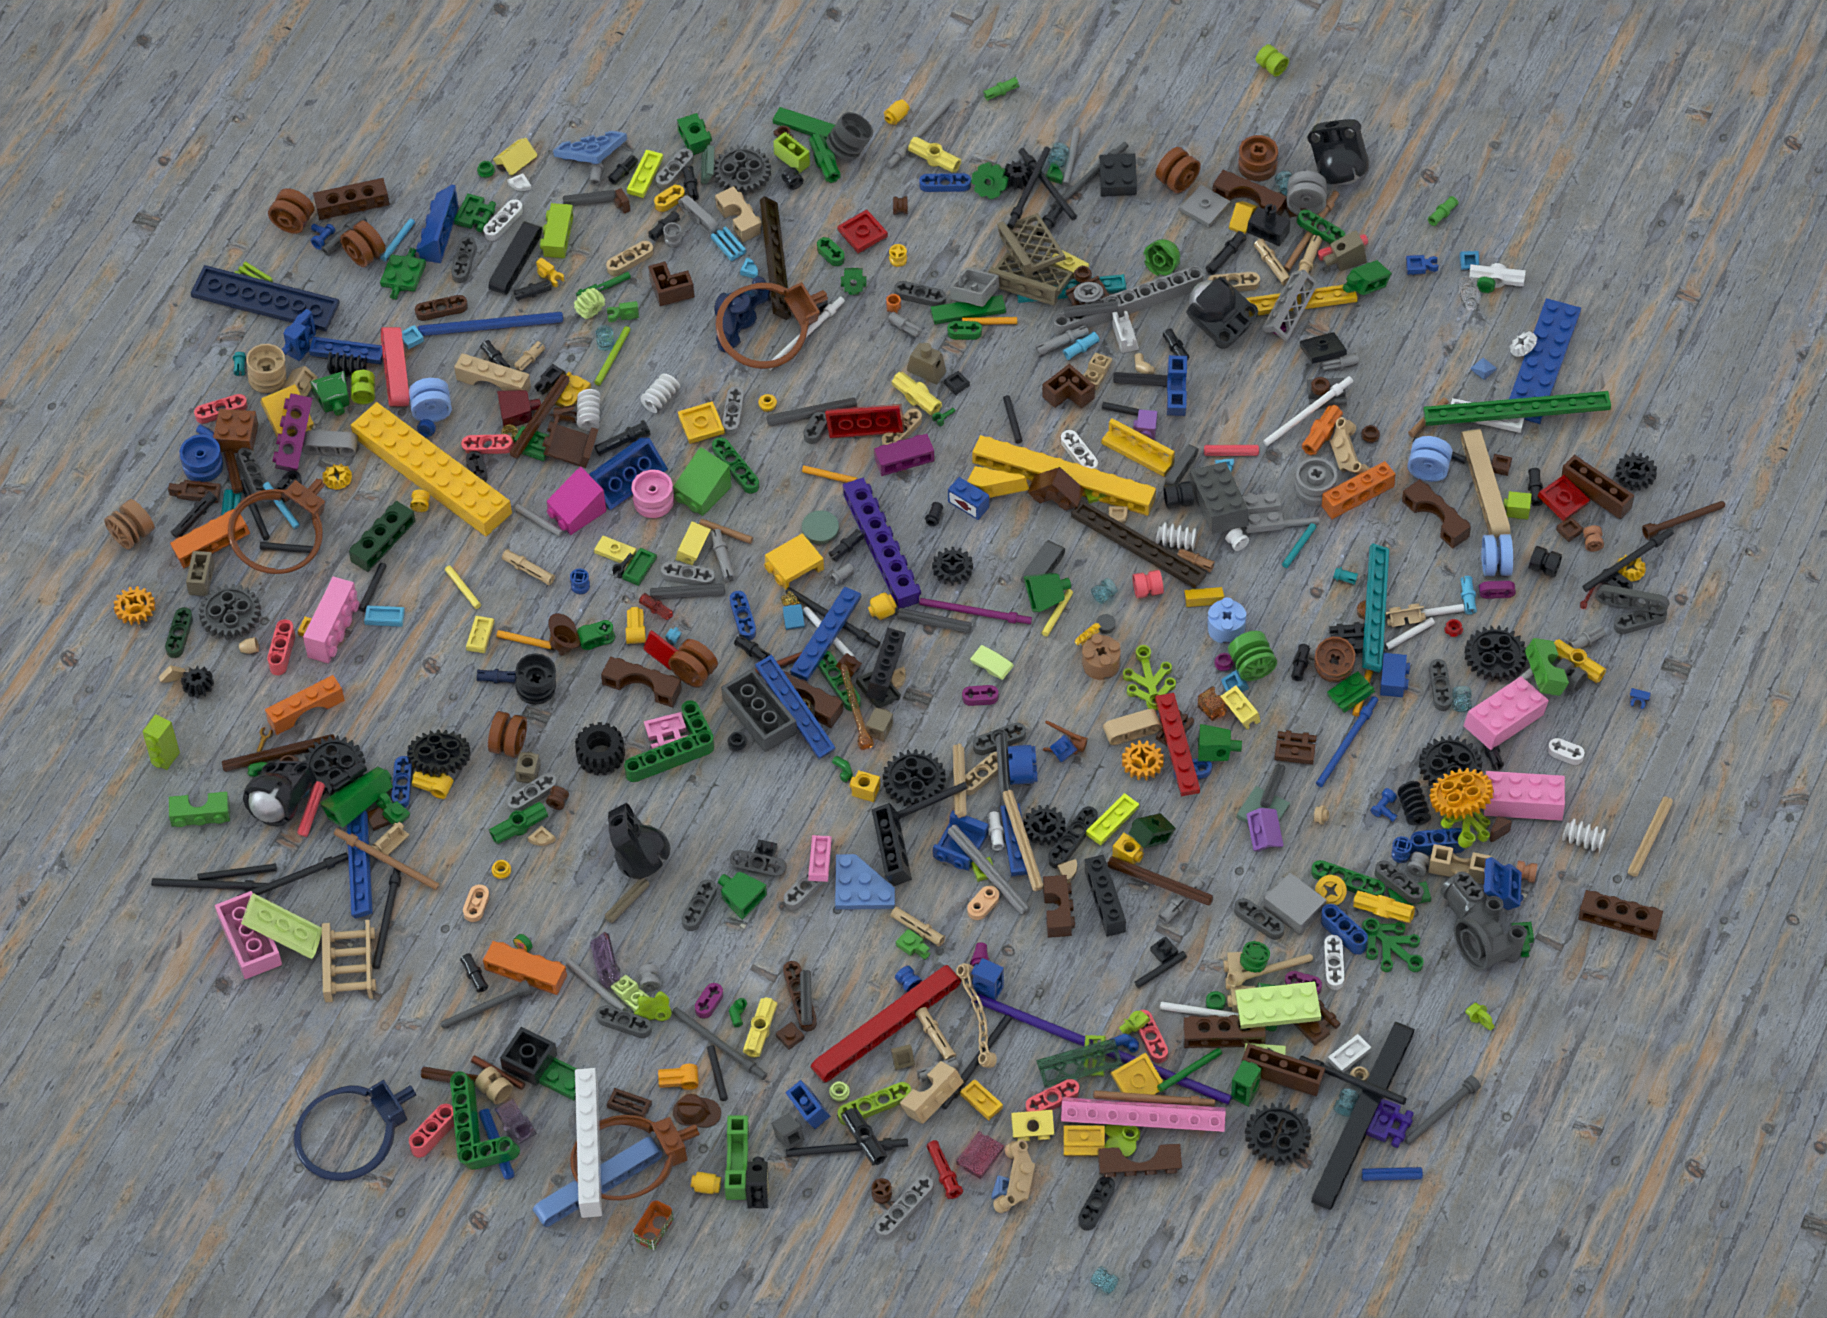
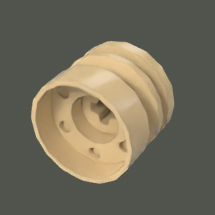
[246,344,286,393]

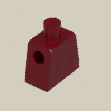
[497,390,541,430]

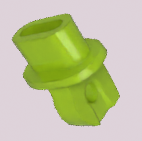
[1465,1003,1495,1031]
[1119,1010,1151,1035]

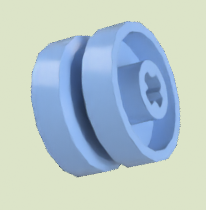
[409,378,452,422]
[1407,436,1453,482]
[1481,534,1513,577]

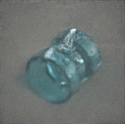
[1048,142,1069,168]
[1275,171,1292,196]
[595,325,615,351]
[1091,578,1118,604]
[1452,686,1472,712]
[1333,1088,1359,1117]
[1090,1266,1119,1295]

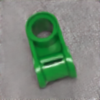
[577,620,615,650]

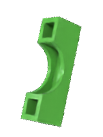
[725,1115,749,1200]

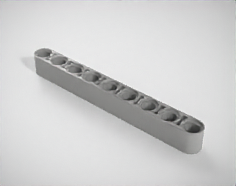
[1053,266,1204,336]

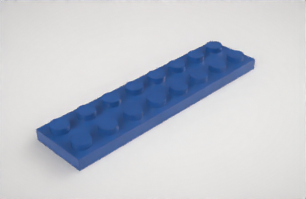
[1509,298,1581,424]

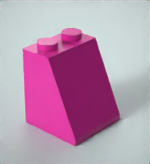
[546,467,606,535]

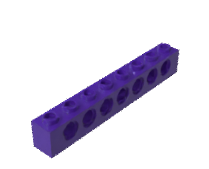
[842,477,921,610]

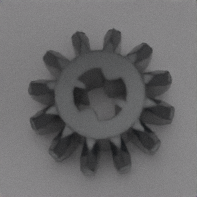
[1004,160,1032,191]
[181,665,214,699]

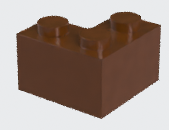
[648,261,695,306]
[1042,364,1095,409]
[1027,467,1085,511]

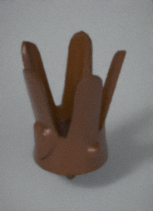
[549,404,577,423]

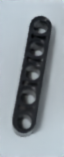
[488,221,542,295]

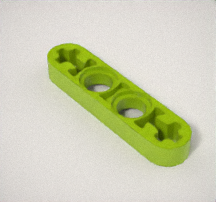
[837,1082,911,1125]

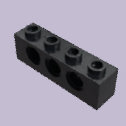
[866,627,906,702]
[871,803,912,886]
[1084,854,1126,937]

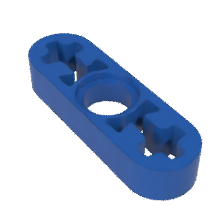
[919,173,971,192]
[729,591,756,640]
[392,756,413,808]

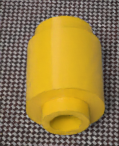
[884,99,910,125]
[691,1171,722,1195]

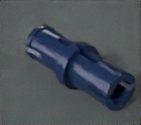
[477,669,516,684]

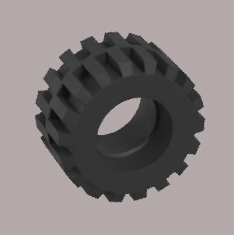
[575,722,625,775]

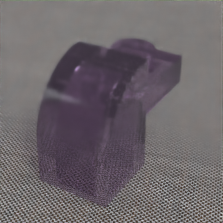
[495,1098,537,1144]

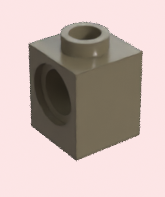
[866,707,894,742]
[515,752,541,783]

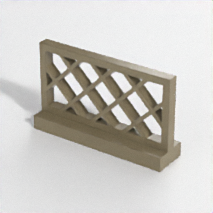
[997,213,1066,278]
[988,252,1073,306]

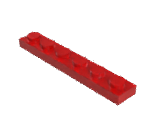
[1155,693,1200,797]

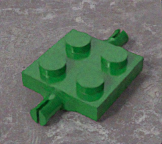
[380,247,426,300]

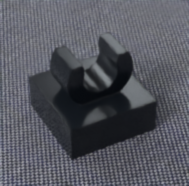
[754,839,777,863]
[1150,937,1178,964]

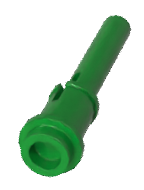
[576,272,631,297]

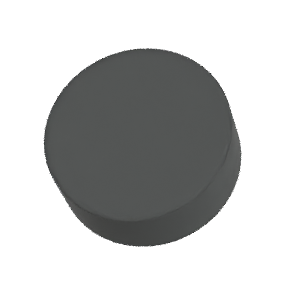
[1096,614,1115,634]

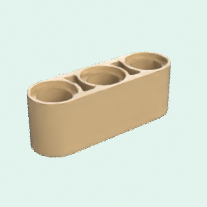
[1103,709,1162,745]

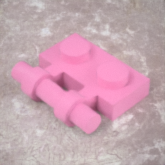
[644,712,688,749]

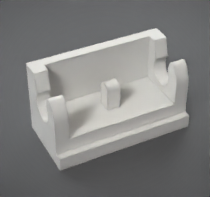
[1112,311,1139,353]

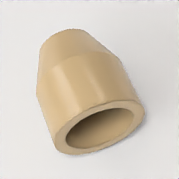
[239,637,259,654]

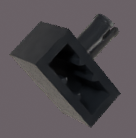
[1247,204,1290,247]

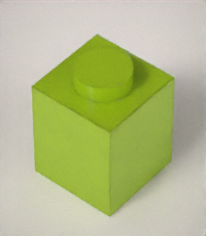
[1503,491,1531,520]

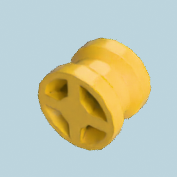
[889,244,907,267]
[410,489,430,512]

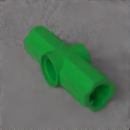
[809,133,841,183]
[489,802,548,844]

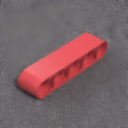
[381,327,409,407]

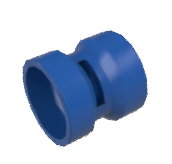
[570,568,590,595]
[1391,836,1412,863]
[895,966,922,993]

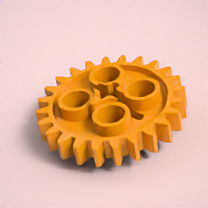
[1429,768,1494,819]

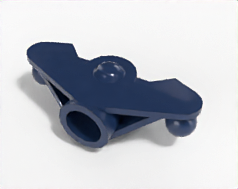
[714,276,770,352]

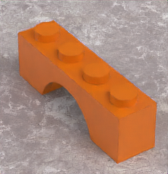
[265,675,345,735]

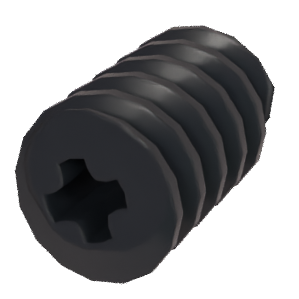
[327,352,367,377]
[1397,781,1431,825]

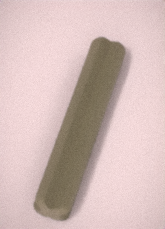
[604,878,649,923]

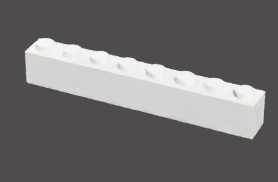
[575,1068,602,1218]

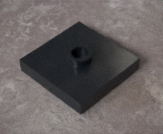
[1299,332,1347,364]

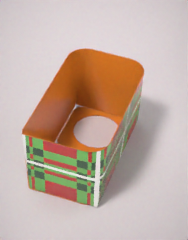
[633,1200,674,1250]

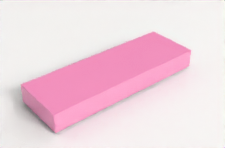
[808,835,832,882]

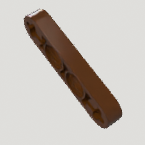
[783,961,817,1032]

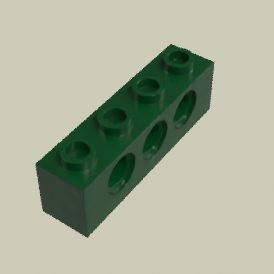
[349,501,416,572]

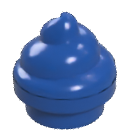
[417,419,436,437]

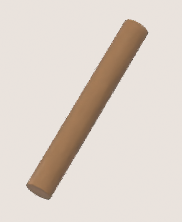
[1408,397,1449,437]
[699,519,753,544]

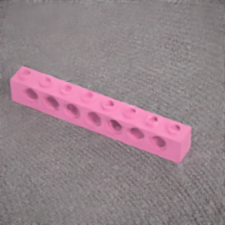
[1061,1097,1226,1132]

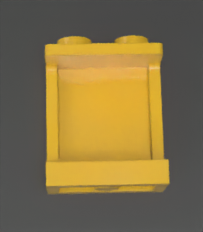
[764,533,824,590]

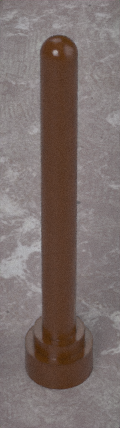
[1642,501,1725,540]

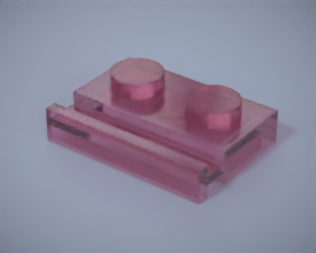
[956,1131,1004,1179]

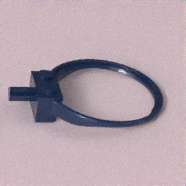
[294,1079,416,1181]

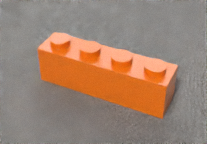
[170,509,251,569]
[483,941,567,995]

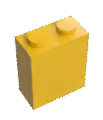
[260,384,314,437]

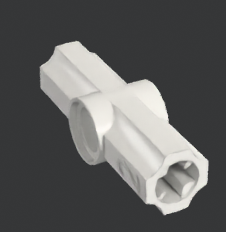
[1469,263,1526,288]

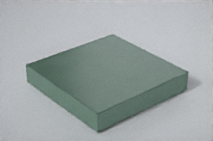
[1236,786,1290,823]

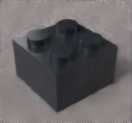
[1099,153,1137,197]
[500,1027,557,1086]

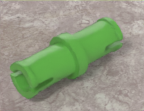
[983,77,1020,101]
[1428,196,1458,226]

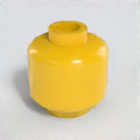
[868,592,897,620]

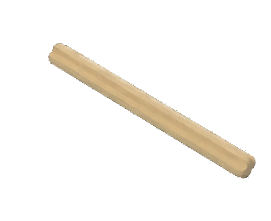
[1003,790,1043,891]

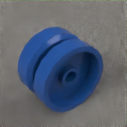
[179,434,224,482]

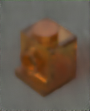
[1197,686,1227,721]

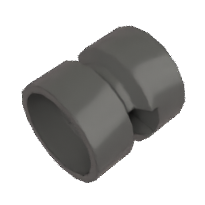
[1556,658,1588,693]

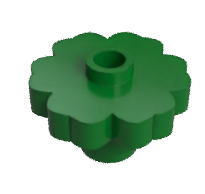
[971,162,1008,199]

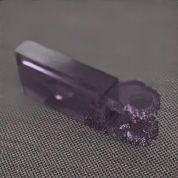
[590,932,620,988]

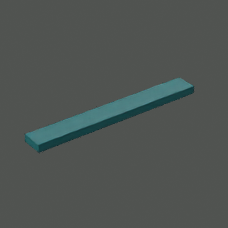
[1362,543,1390,673]

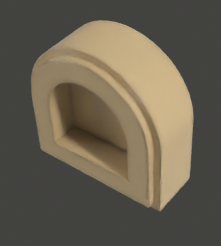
[1109,506,1128,524]

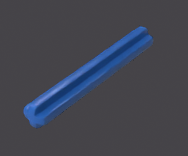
[479,1108,514,1180]

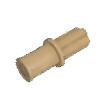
[514,341,545,371]

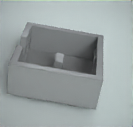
[950,268,1000,307]

